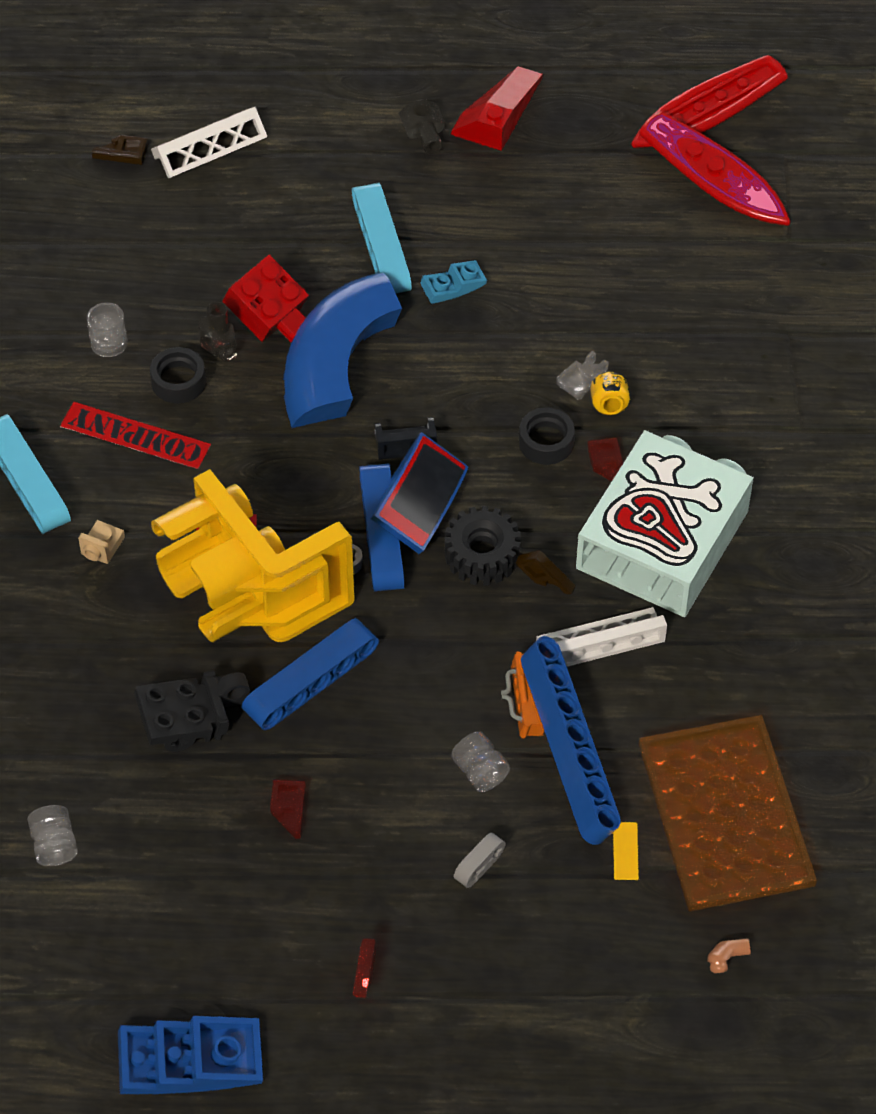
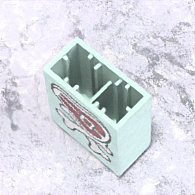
[576,430,754,618]

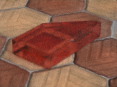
[587,437,623,482]
[270,779,306,839]
[353,938,376,998]

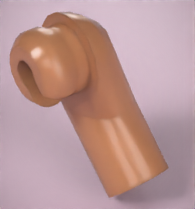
[708,938,750,973]

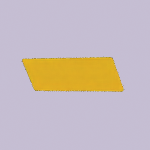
[613,822,639,880]

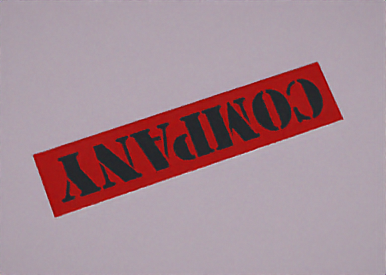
[60,402,211,469]

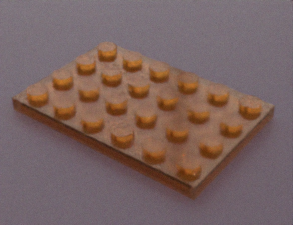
[639,715,817,911]

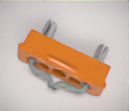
[501,651,544,739]

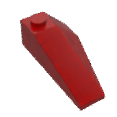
[451,66,543,151]

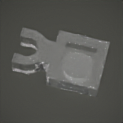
[557,351,609,400]

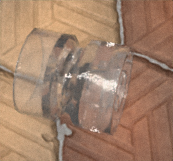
[86,303,128,357]
[451,731,510,792]
[27,805,78,866]

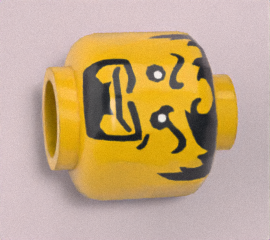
[590,372,630,415]

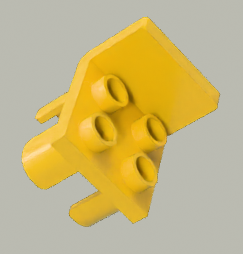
[151,469,354,642]

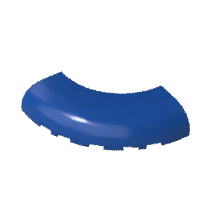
[283,272,402,428]

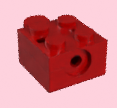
[222,254,309,343]

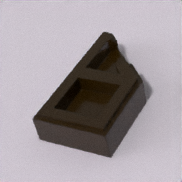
[92,135,148,165]
[516,550,576,594]

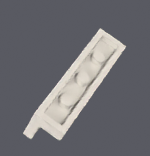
[151,106,267,178]
[536,607,667,666]

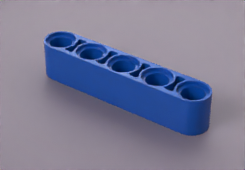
[359,464,404,592]
[242,618,379,730]

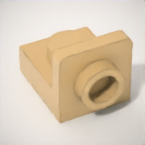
[78,520,125,564]

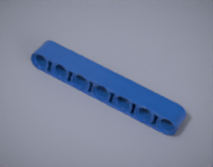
[521,636,621,845]

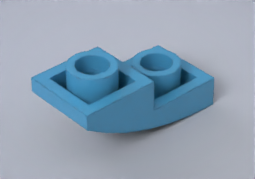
[420,260,487,304]

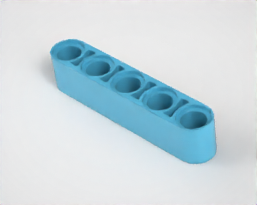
[352,183,412,293]
[0,414,71,534]

